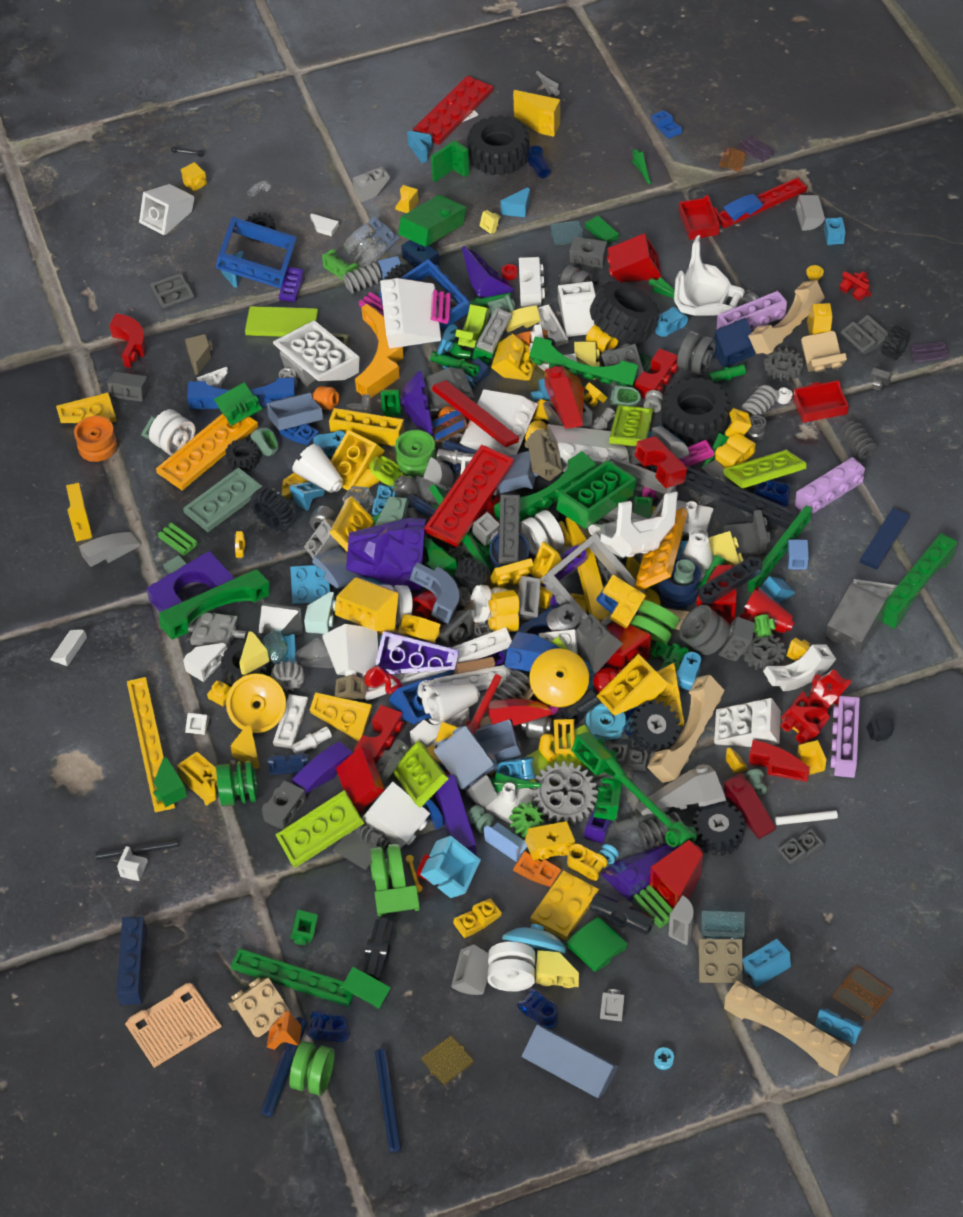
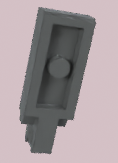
[376,739,408,786]

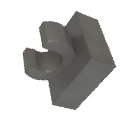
[871,368,891,391]

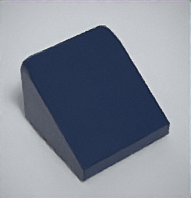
[465,358,489,384]

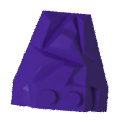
[346,518,426,592]

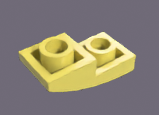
[505,306,542,333]

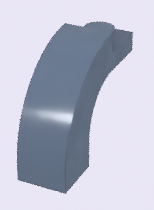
[410,562,459,624]

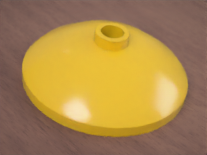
[529,648,589,707]
[226,674,286,733]

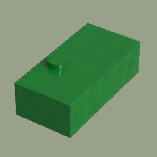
[398,195,466,247]
[556,460,637,529]

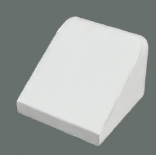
[185,713,210,735]

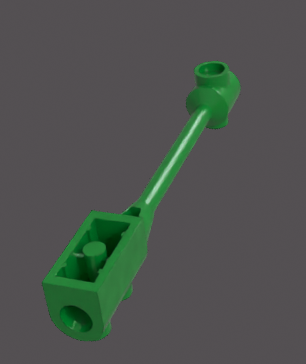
[571,732,697,847]

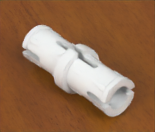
[291,726,332,755]

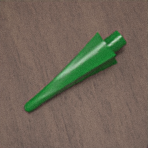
[632,149,651,185]
[649,277,675,298]
[702,433,729,467]
[489,773,542,792]

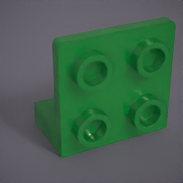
[431,140,470,182]

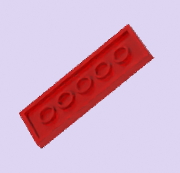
[413,75,493,145]
[424,444,514,547]

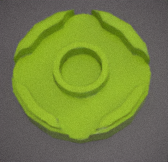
[369,456,403,486]

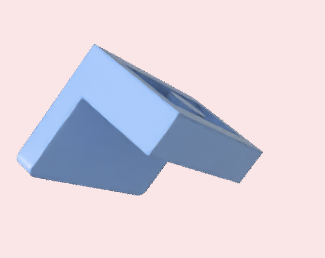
[484,822,529,862]

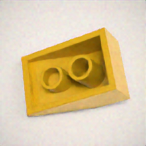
[513,90,560,137]
[330,430,385,492]
[597,654,669,716]

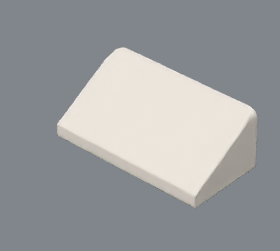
[51,630,87,666]

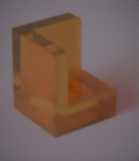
[719,148,746,172]

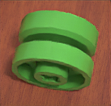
[395,430,436,477]
[630,600,680,645]
[370,843,406,891]
[289,1041,335,1096]

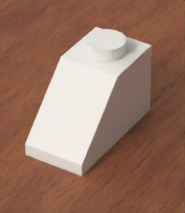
[183,643,227,682]

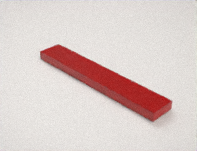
[716,177,807,229]
[432,380,520,448]

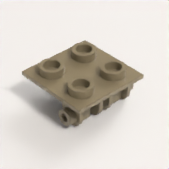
[698,939,743,983]

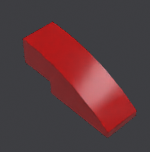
[487,699,552,726]
[749,740,810,782]

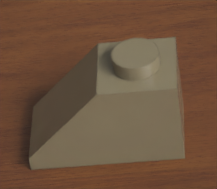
[185,334,213,375]

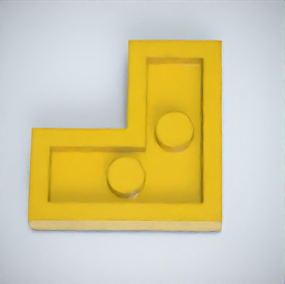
[602,575,646,629]

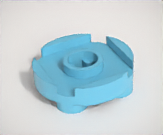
[586,704,626,741]

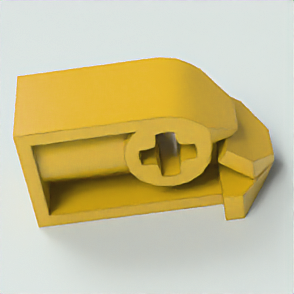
[176,752,218,806]

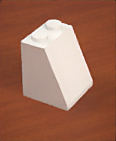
[139,184,194,235]
[323,624,378,679]
[362,782,430,849]

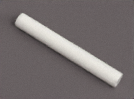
[775,810,838,825]

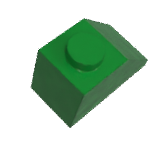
[381,389,401,417]
[153,757,187,808]

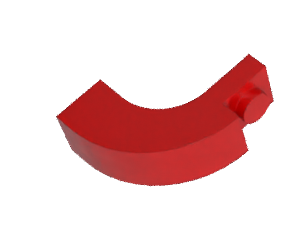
[109,313,146,368]

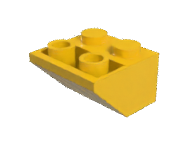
[491,334,535,381]

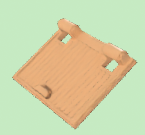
[125,983,222,1068]

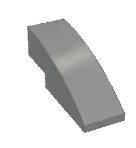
[79,532,140,567]

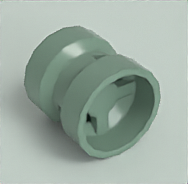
[674,559,695,586]
[467,805,494,833]

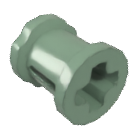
[745,769,767,796]

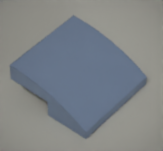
[312,547,361,589]

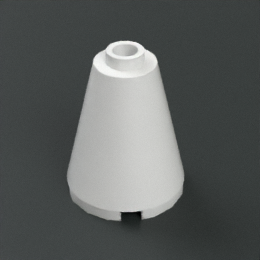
[292,444,343,493]
[681,533,716,583]
[422,684,480,724]

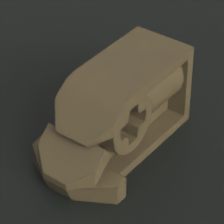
[525,429,562,481]

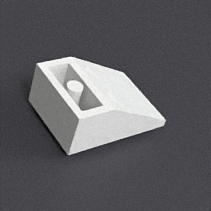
[558,281,595,337]
[714,698,781,747]

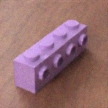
[717,291,787,331]
[795,457,865,515]
[831,696,860,778]

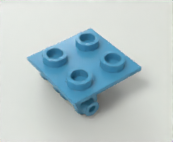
[290,565,330,604]

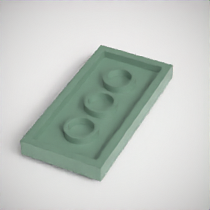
[183,468,262,532]

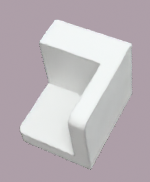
[117,846,148,881]

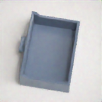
[267,393,323,430]
[498,451,539,494]
[474,720,521,763]

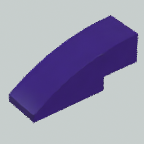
[292,741,353,794]

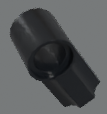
[559,688,601,725]

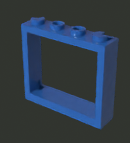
[215,217,297,289]
[379,259,471,345]

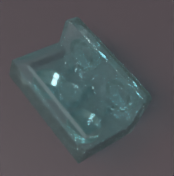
[701,911,745,939]

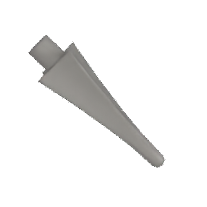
[536,71,560,96]

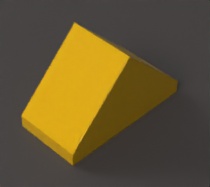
[530,541,562,584]
[230,725,260,769]

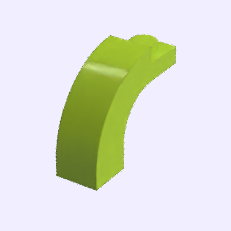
[455,305,490,348]

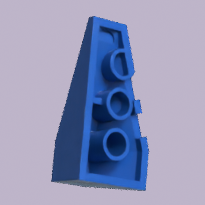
[504,632,589,678]
[389,670,454,724]

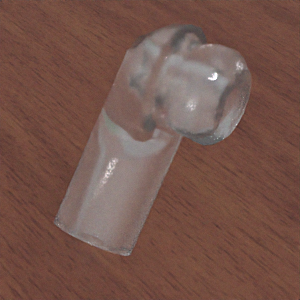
[247,180,271,198]

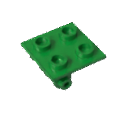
[214,382,262,426]

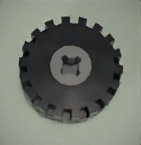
[626,700,681,754]
[692,802,745,856]

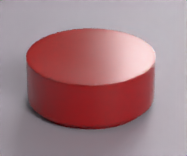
[501,264,518,280]

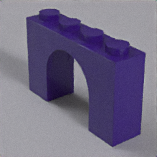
[146,551,235,612]

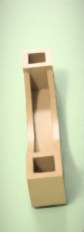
[748,280,825,354]
[647,675,725,783]
[724,981,851,1077]

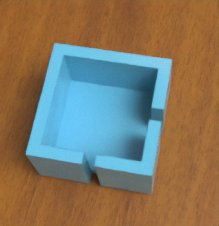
[421,836,481,898]

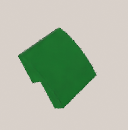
[565,917,628,972]

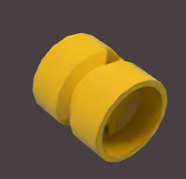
[586,325,619,353]

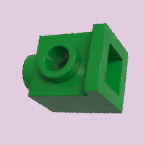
[289,910,318,945]

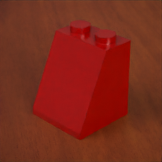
[607,233,662,283]
[696,565,737,626]
[604,622,651,670]
[650,840,703,909]

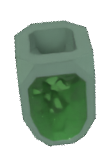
[610,386,641,406]
[250,427,278,456]

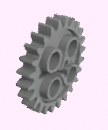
[531,761,598,825]

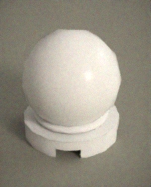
[470,585,510,623]

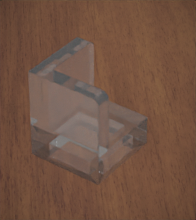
[346,394,371,414]

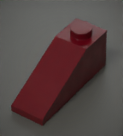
[723,773,776,839]

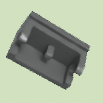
[107,372,148,402]

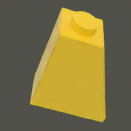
[807,303,832,336]

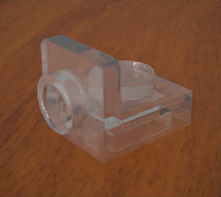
[342,486,374,511]

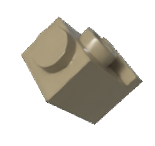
[335,674,366,700]

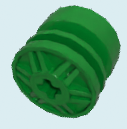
[216,760,258,807]

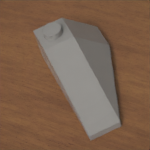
[636,764,726,815]

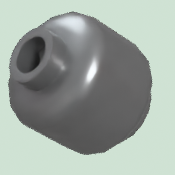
[393,475,420,498]
[309,506,336,531]
[522,716,552,739]

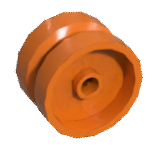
[74,416,118,462]

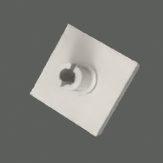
[676,500,714,536]
[484,783,535,824]

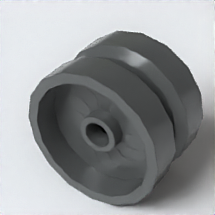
[677,331,716,376]
[679,605,730,655]

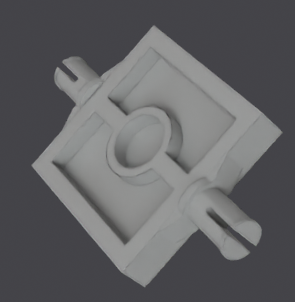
[188,612,247,649]

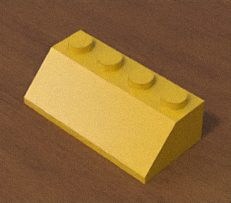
[334,577,399,631]

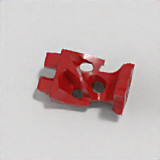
[780,669,852,744]

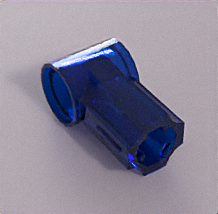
[528,145,551,179]

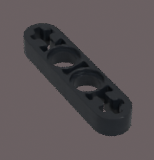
[699,557,762,604]

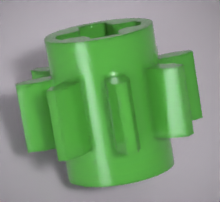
[753,615,776,637]

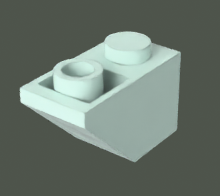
[304,592,336,634]

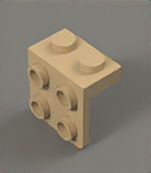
[801,331,847,372]
[228,977,290,1037]

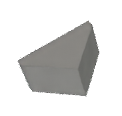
[464,775,498,809]

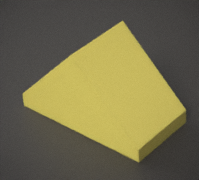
[240,632,269,675]

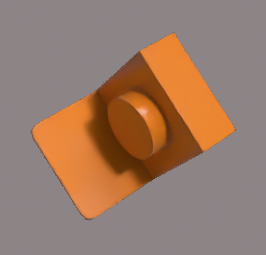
[267,1011,302,1050]

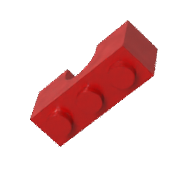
[635,348,679,399]
[634,436,687,488]
[354,705,405,764]

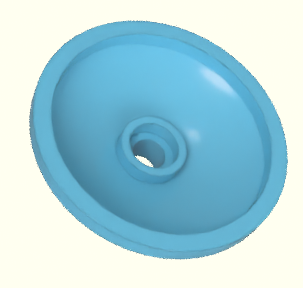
[502,924,566,953]

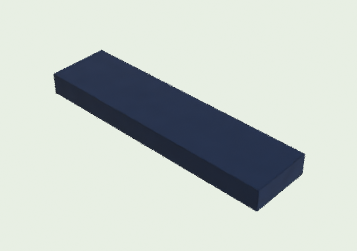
[860,508,910,570]

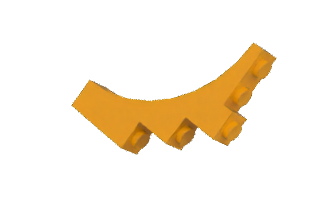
[355,304,403,400]

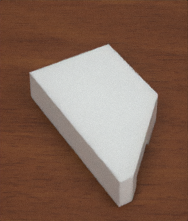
[310,213,339,236]
[197,367,228,388]

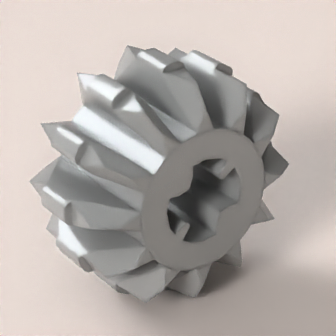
[271,660,304,691]

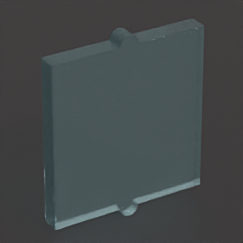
[550,221,583,246]

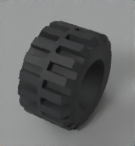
[221,641,272,687]

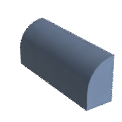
[521,1025,618,1098]

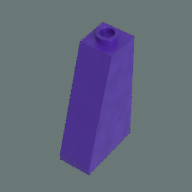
[435,774,477,856]

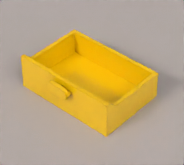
[66,483,93,542]

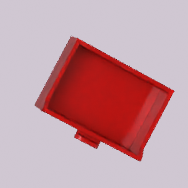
[678,195,719,240]
[793,380,849,423]
[336,747,385,813]

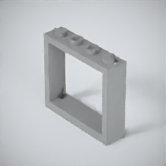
[600,455,676,523]
[541,533,645,625]

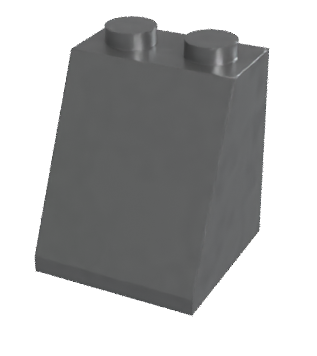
[826,582,887,654]

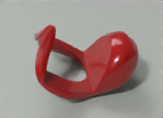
[364,666,403,694]

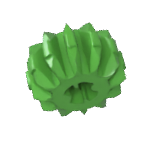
[508,802,544,838]

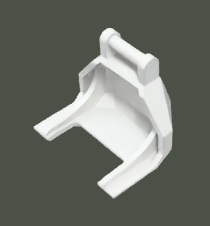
[674,235,745,316]
[588,492,677,558]

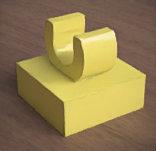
[479,210,501,234]

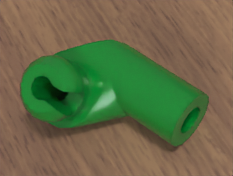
[450,341,471,359]

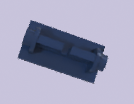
[267,753,309,775]

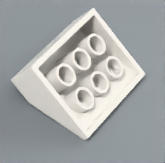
[380,278,441,349]
[273,321,359,381]
[460,390,538,456]
[547,424,629,472]

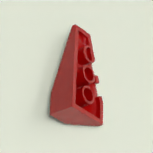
[544,366,584,429]

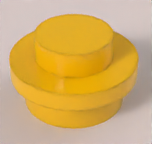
[806,265,824,281]

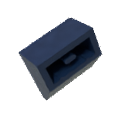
[714,318,755,368]

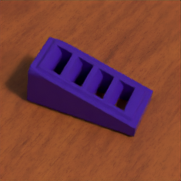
[279,267,305,302]
[584,807,612,844]

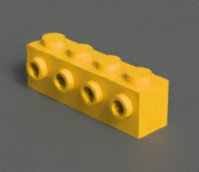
[329,408,405,446]

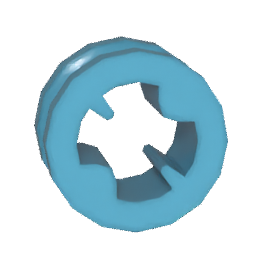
[598,844,619,864]
[654,1047,674,1070]

